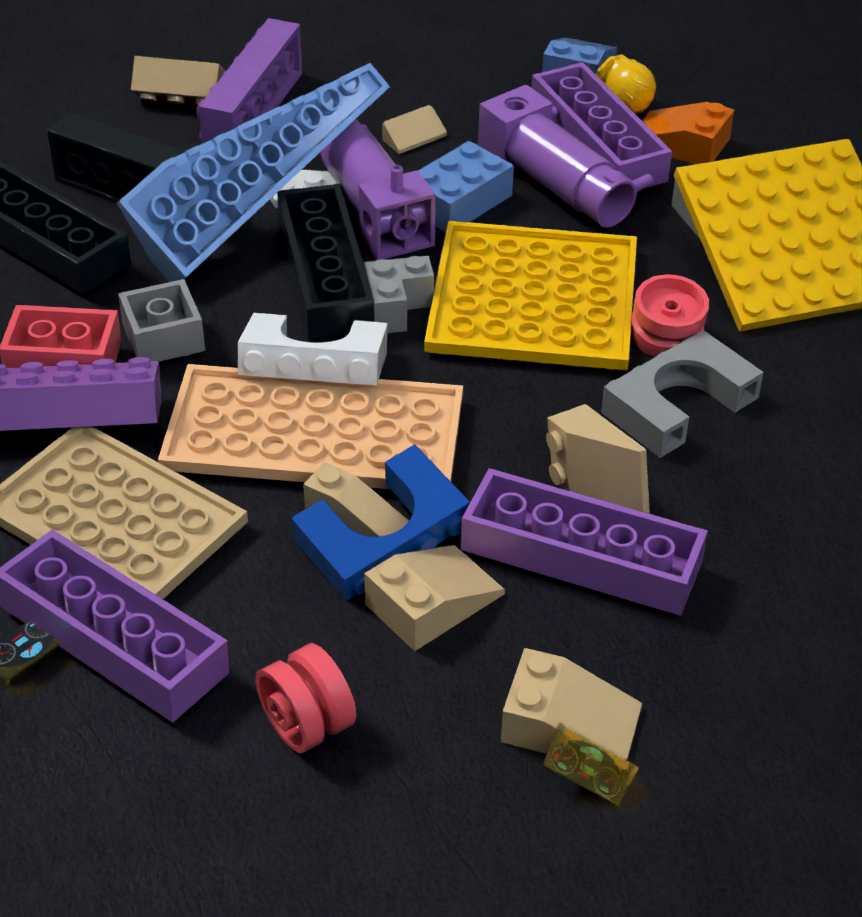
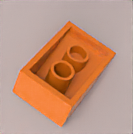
[642,102,734,164]

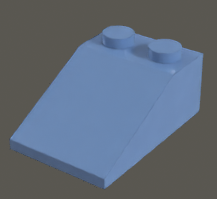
[542,38,618,75]

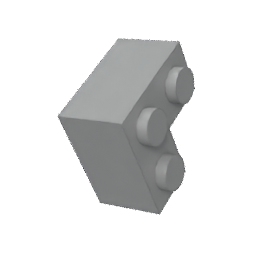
[364,256,434,333]

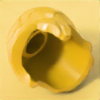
[596,54,656,115]

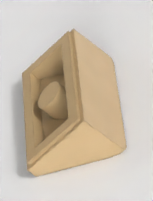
[382,105,447,154]

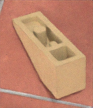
[303,462,409,537]

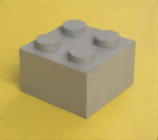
[118,279,205,361]

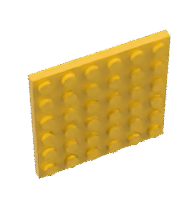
[674,139,862,332]
[424,221,637,371]

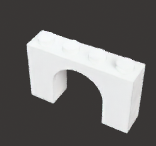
[238,313,388,386]

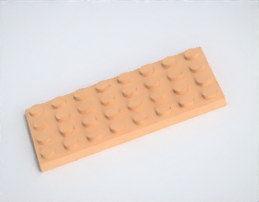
[158,364,463,489]

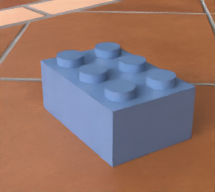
[418,141,514,232]

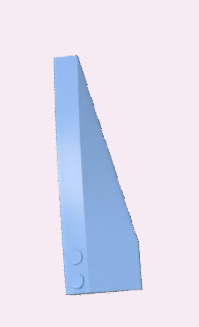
[117,63,390,282]

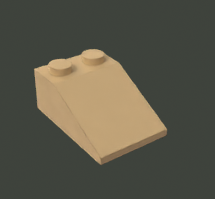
[546,404,650,514]
[364,545,505,651]
[501,648,642,773]

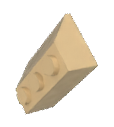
[131,56,225,106]

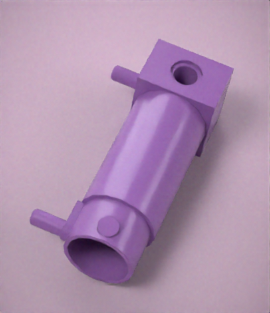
[478,84,654,228]
[320,118,435,260]

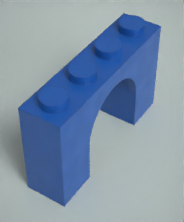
[291,444,470,601]

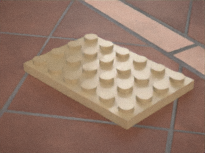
[0,426,248,599]

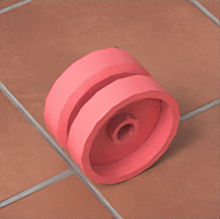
[630,274,709,357]
[255,643,357,753]

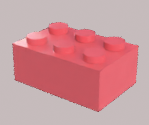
[0,305,122,368]

